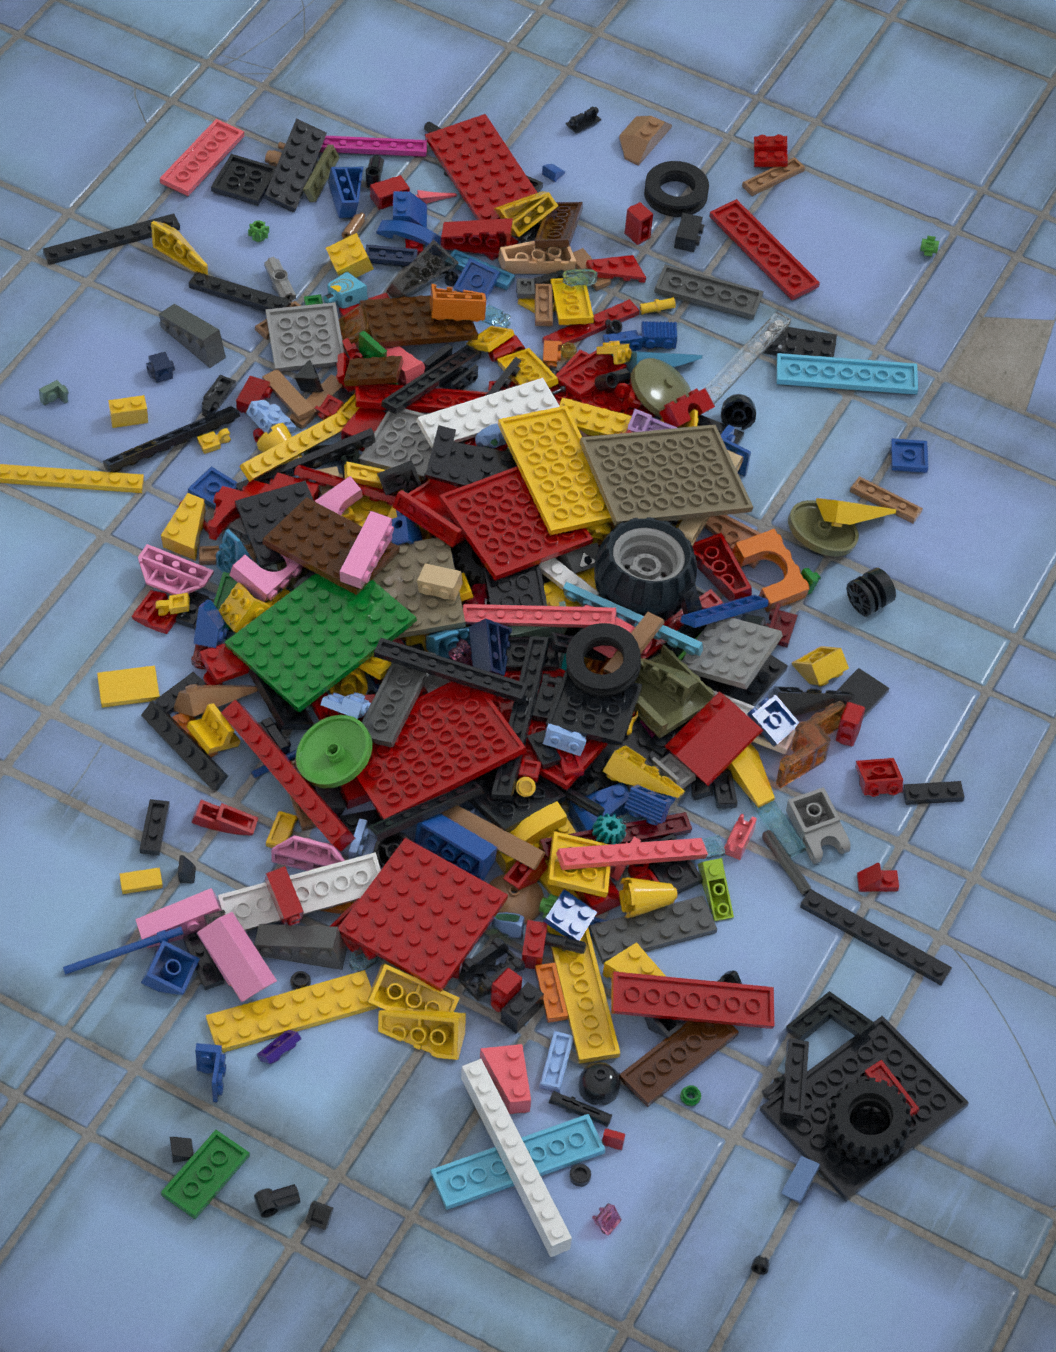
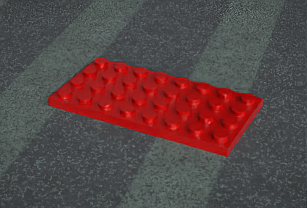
[425,114,537,220]

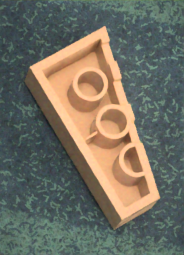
[498,241,576,274]

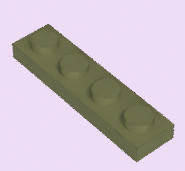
[303,145,340,202]

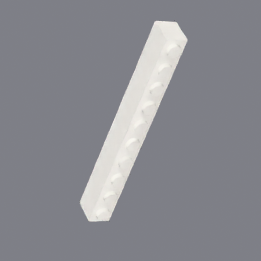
[461,1059,572,1257]

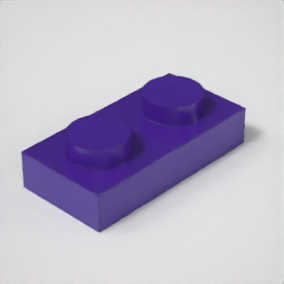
[256,1030,302,1064]

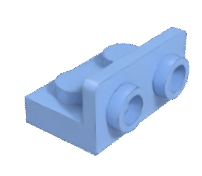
[543,723,586,756]
[349,819,377,859]

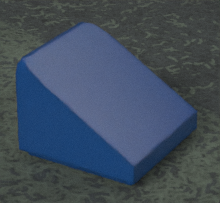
[542,164,565,182]

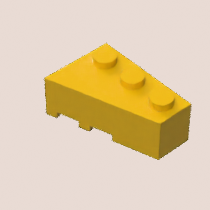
[494,191,558,237]
[161,493,206,561]
[603,942,666,978]

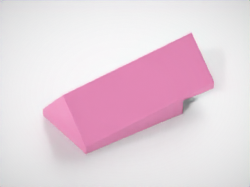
[197,912,277,1003]

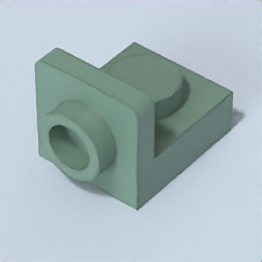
[39,380,69,405]

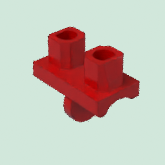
[615,383,642,411]

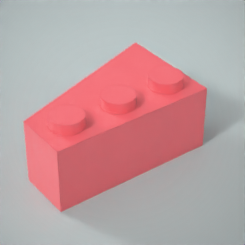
[384,346,425,386]
[480,1044,531,1114]

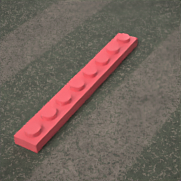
[463,604,617,628]
[556,838,708,870]

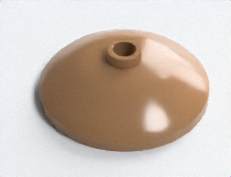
[489,873,544,925]

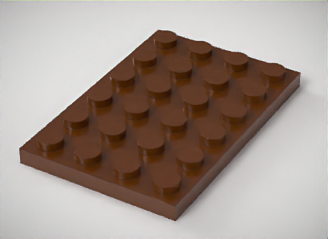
[359,295,478,347]
[262,497,400,595]

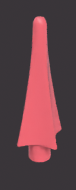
[415,190,457,204]

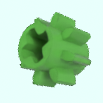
[248,220,269,242]
[920,235,939,257]
[539,894,558,918]

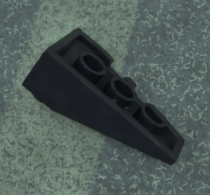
[774,686,855,716]

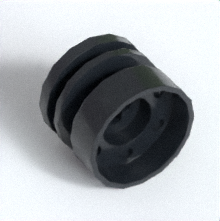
[846,567,896,616]

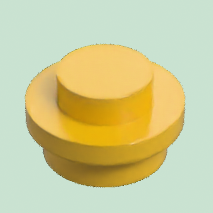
[515,777,536,797]

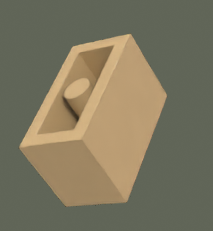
[417,563,463,601]

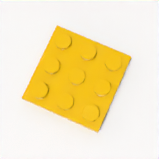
[547,831,610,898]

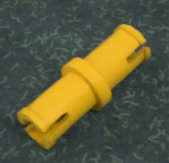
[639,297,676,315]

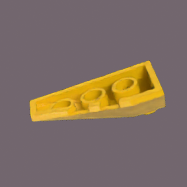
[151,221,208,275]
[816,498,896,527]
[603,745,685,798]
[378,1010,466,1060]

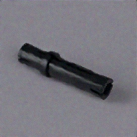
[549,1091,613,1127]

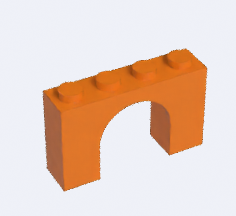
[732,528,809,612]

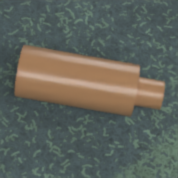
[342,212,365,239]

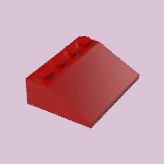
[665,691,763,786]

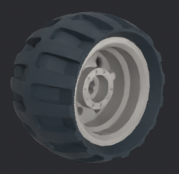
[594,517,697,621]

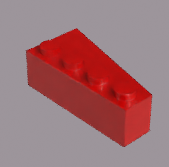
[441,218,513,256]
[692,532,752,601]

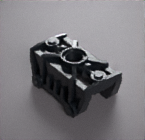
[459,937,526,1002]

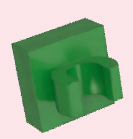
[801,568,821,594]

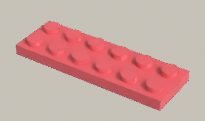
[160,119,244,196]

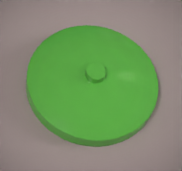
[296,715,372,788]

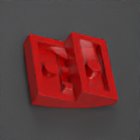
[131,590,178,634]

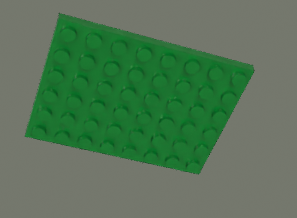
[225,573,417,712]

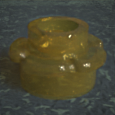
[561,342,577,359]

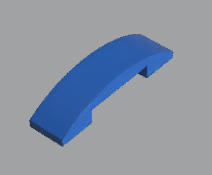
[376,220,444,255]

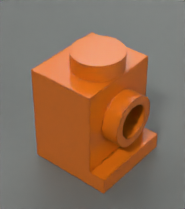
[543,340,562,369]

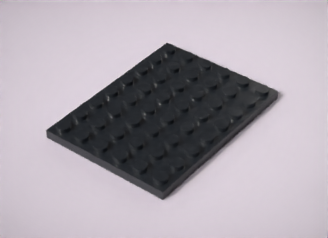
[760,1016,969,1201]

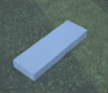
[539,1031,573,1093]

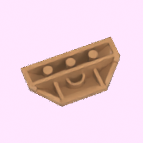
[619,116,672,166]

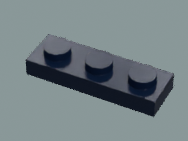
[365,244,418,267]

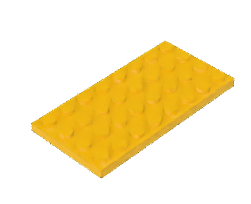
[498,405,613,535]

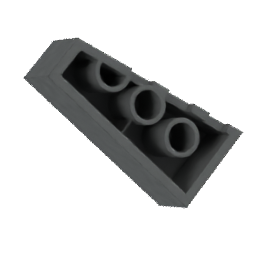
[158,304,226,368]
[254,924,347,970]

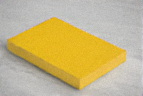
[97,665,160,708]

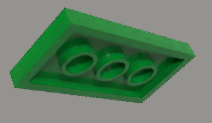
[161,1129,250,1220]

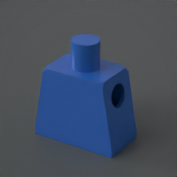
[391,510,423,546]

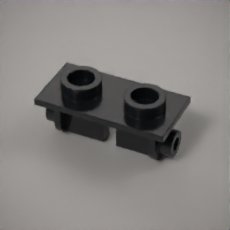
[565,106,601,134]

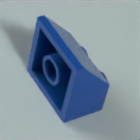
[393,191,427,228]
[193,599,229,648]
[141,940,200,995]

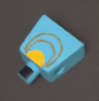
[323,272,368,308]

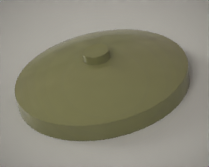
[631,358,691,418]
[788,500,859,557]

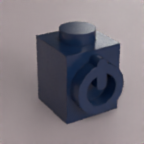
[146,352,175,383]

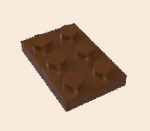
[344,356,403,386]

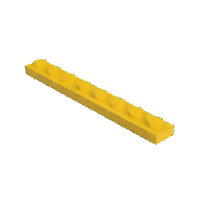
[239,411,348,482]
[0,464,144,493]

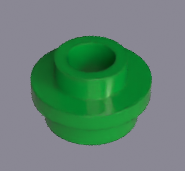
[680,1085,701,1106]

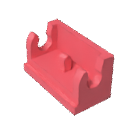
[722,814,757,860]

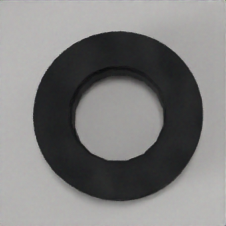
[644,161,709,217]
[566,623,641,697]

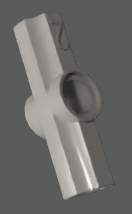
[264,257,296,303]

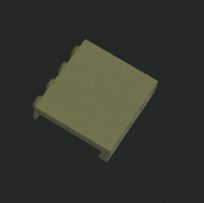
[634,645,715,738]

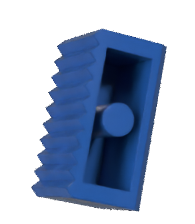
[640,321,677,349]
[624,785,672,825]

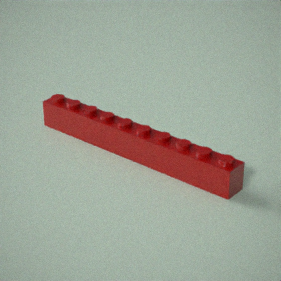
[221,699,356,852]

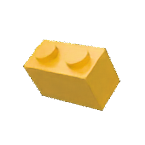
[108,395,148,428]

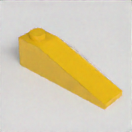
[726,743,775,808]
[368,964,460,1012]

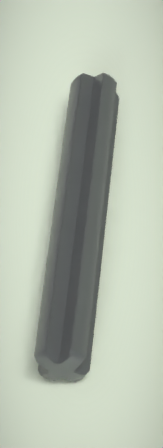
[762,830,811,895]

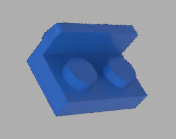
[602,330,643,351]

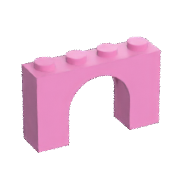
[315,476,363,515]
[230,555,304,602]

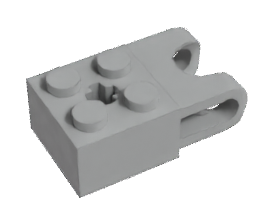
[786,787,850,864]

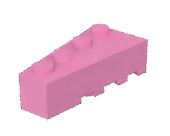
[340,511,394,589]
[135,888,223,948]

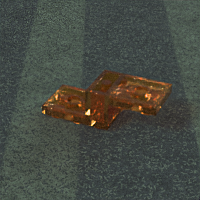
[776,700,846,788]

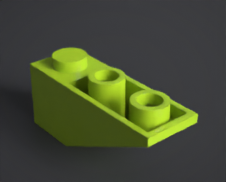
[698,858,734,921]

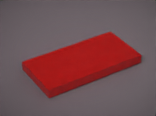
[556,350,627,400]

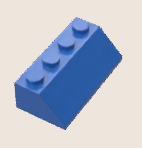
[414,813,497,881]

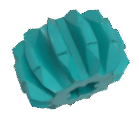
[592,813,626,845]

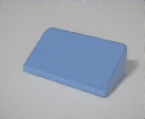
[781,1156,820,1204]

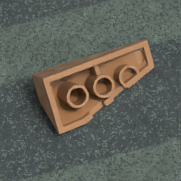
[174,684,258,716]

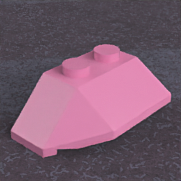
[138,544,214,595]
[271,835,345,871]

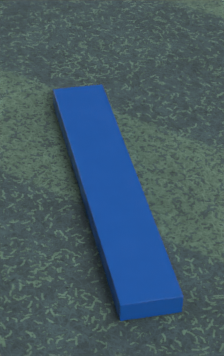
[681,595,769,628]

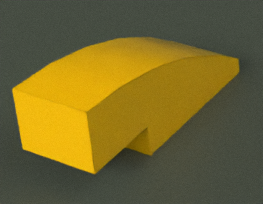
[508,801,567,844]

